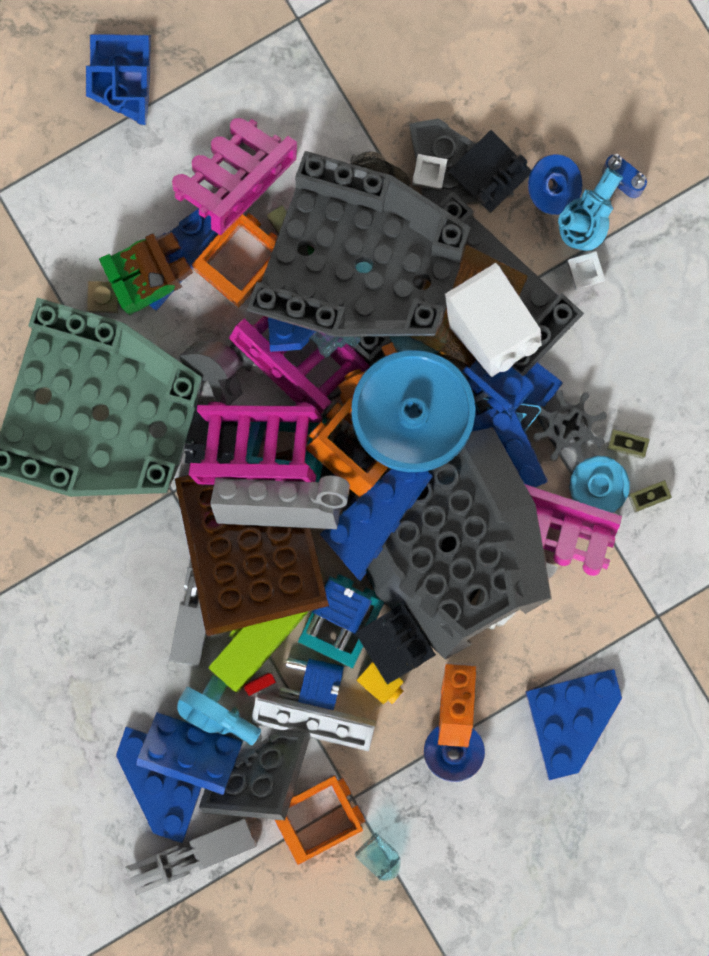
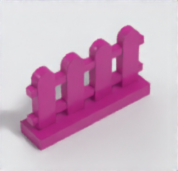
[172,118,297,235]
[525,484,622,576]

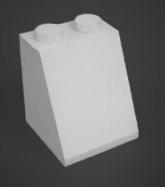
[445,263,542,377]

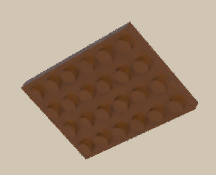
[174,449,329,637]

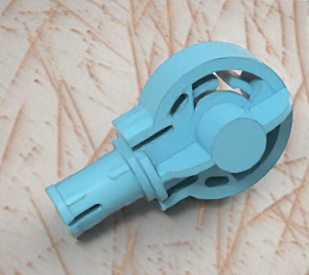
[558,168,623,251]
[177,675,261,745]

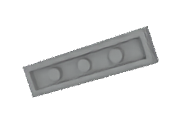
[251,692,376,751]

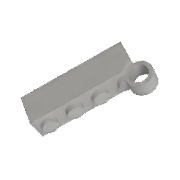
[210,476,350,529]

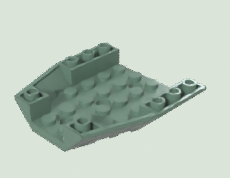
[0,298,202,497]

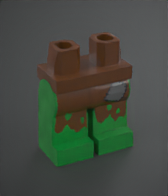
[99,232,193,316]

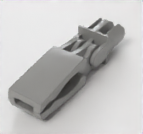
[169,558,207,667]
[125,818,257,896]

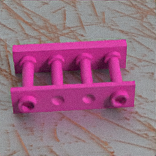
[229,316,370,416]
[189,402,323,485]

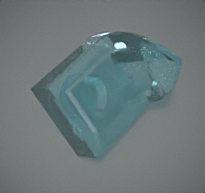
[355,832,401,881]

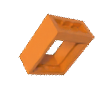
[192,213,278,308]
[306,397,388,497]
[438,664,476,747]
[275,775,366,865]

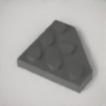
[409,118,514,205]
[199,730,310,821]

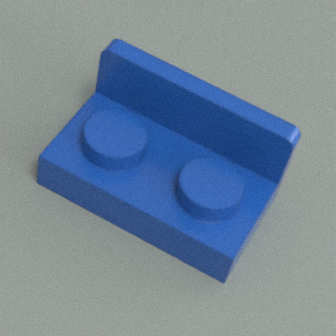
[462,360,535,415]

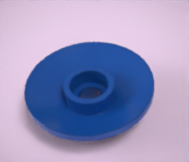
[528,154,583,215]
[424,726,485,782]

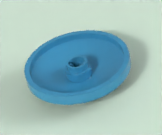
[352,350,475,472]

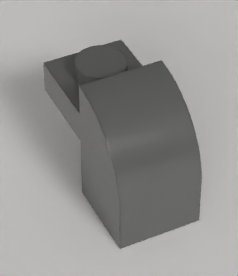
[179,341,243,405]

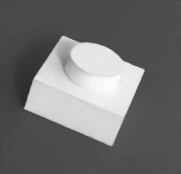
[412,154,447,191]
[567,251,605,290]

